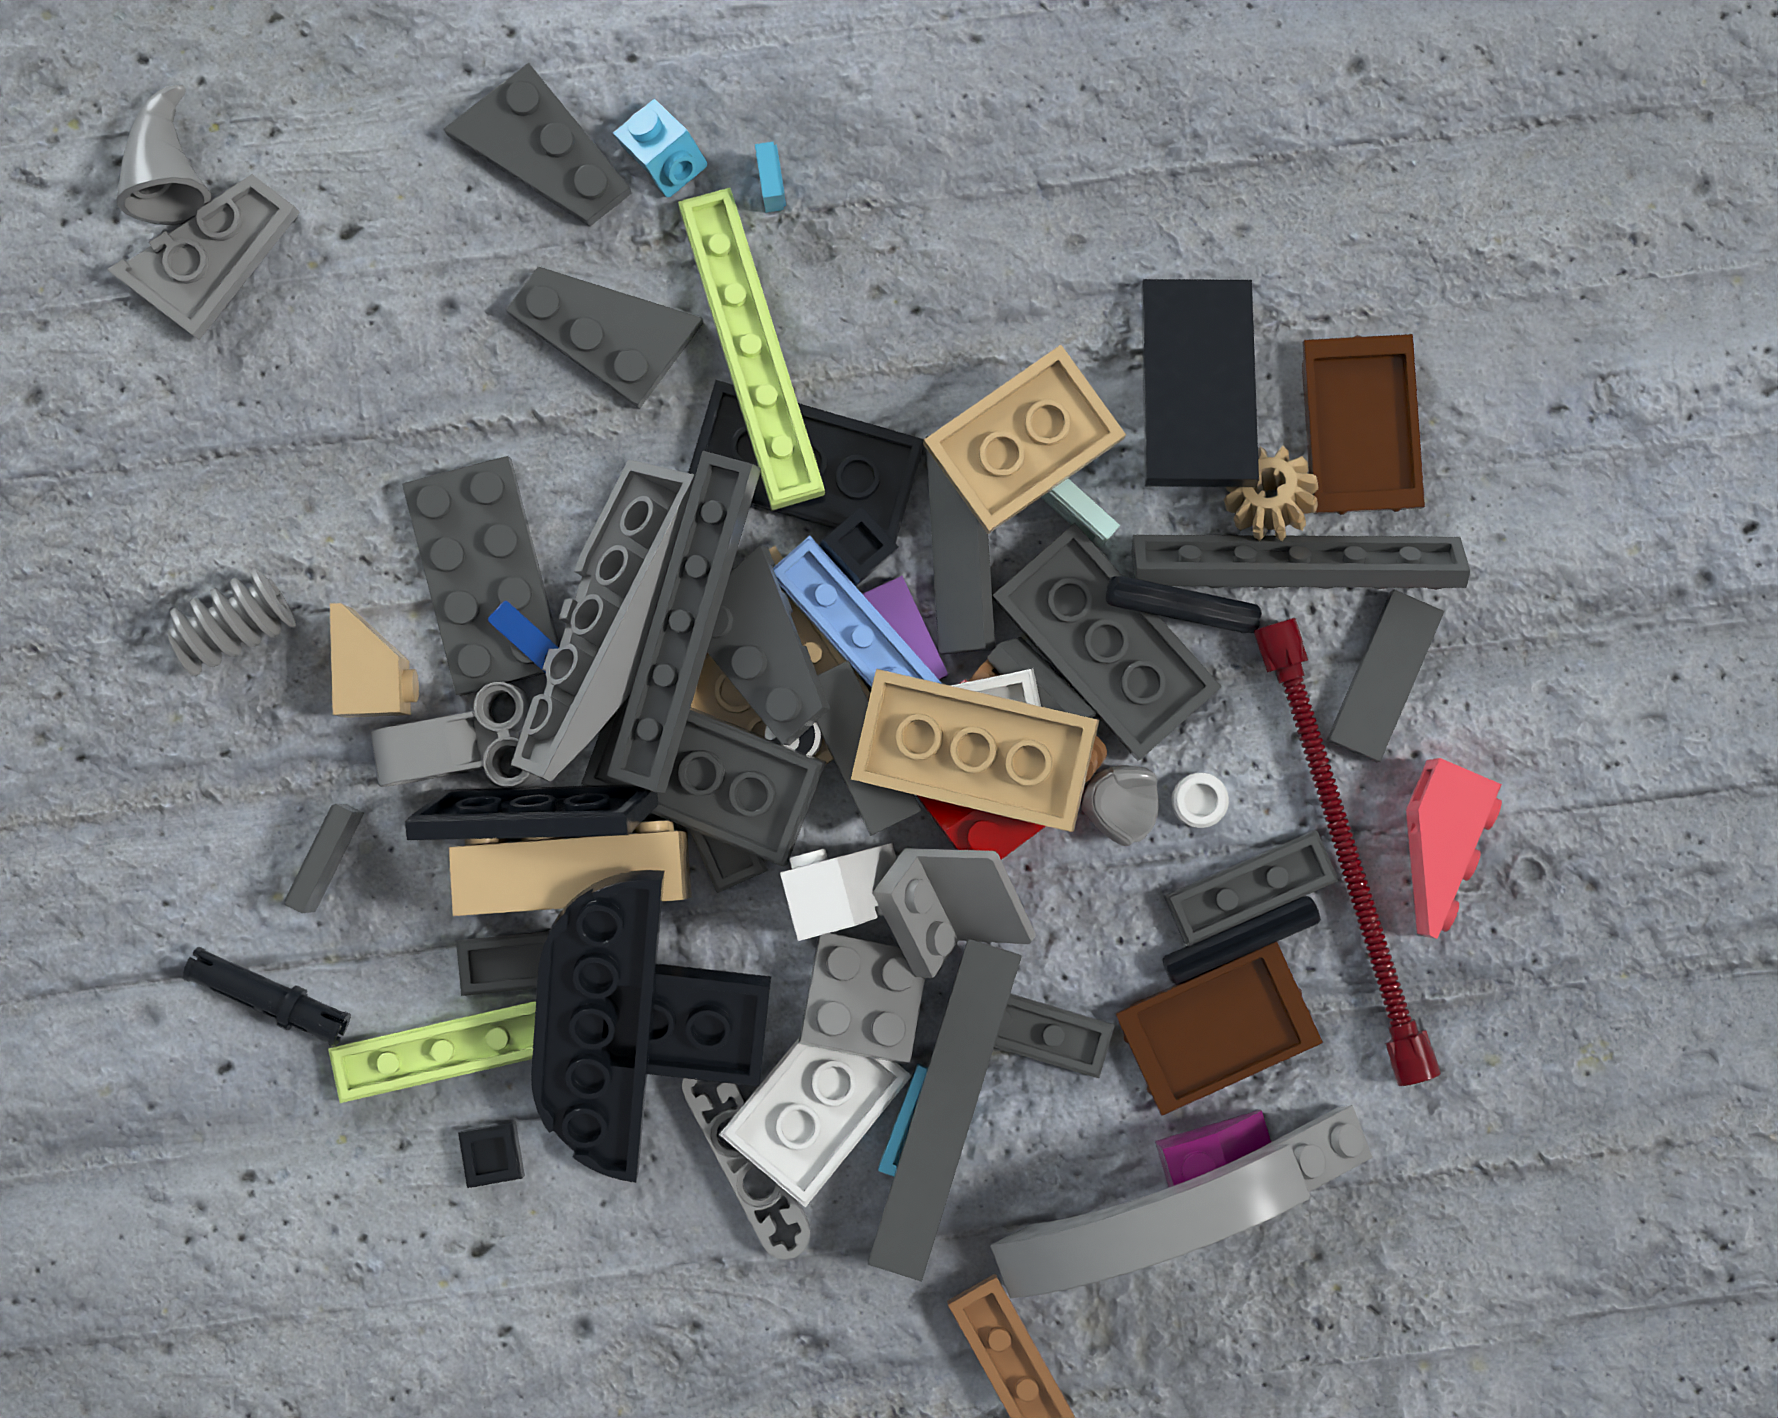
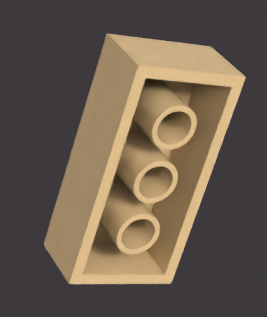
[449,821,692,916]

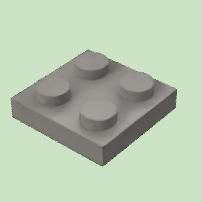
[798,933,925,1065]

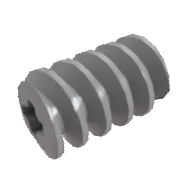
[167,567,296,676]

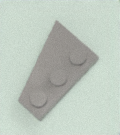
[107,174,300,340]

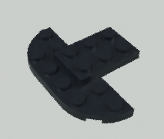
[531,870,771,1183]

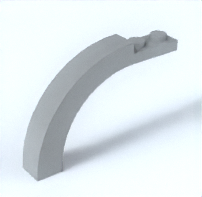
[990,1105,1373,1298]

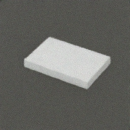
[719,1038,912,1207]

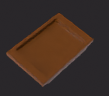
[1302,334,1425,515]
[1115,942,1323,1116]

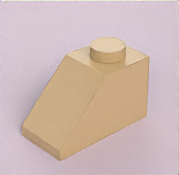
[330,603,419,718]

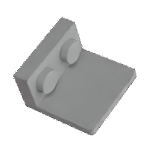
[873,848,1036,978]

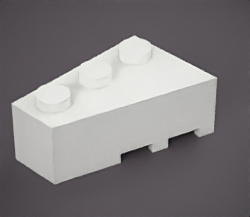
[780,843,897,941]

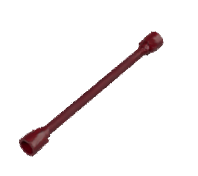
[1254,618,1441,1086]

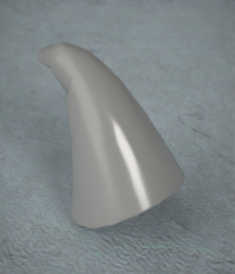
[117,85,211,225]

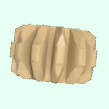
[1224,446,1318,541]

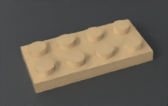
[851,669,1099,832]

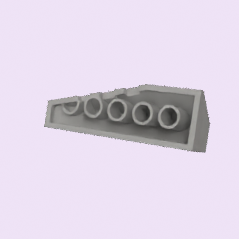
[511,459,695,782]

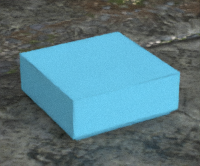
[755,141,786,213]

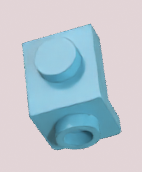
[613,99,707,197]

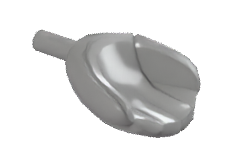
[1081,765,1159,846]

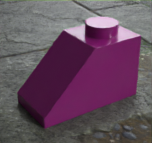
[1155,1110,1271,1188]

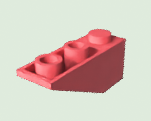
[1406,758,1502,939]

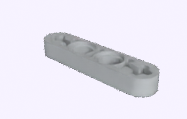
[682,1078,811,1260]

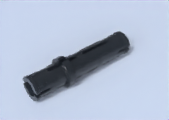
[182,947,351,1047]

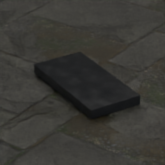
[1141,279,1259,487]
[688,380,924,543]
[405,785,658,840]

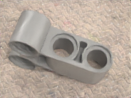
[370,682,538,788]

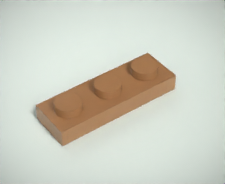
[947,1273,1076,1418]

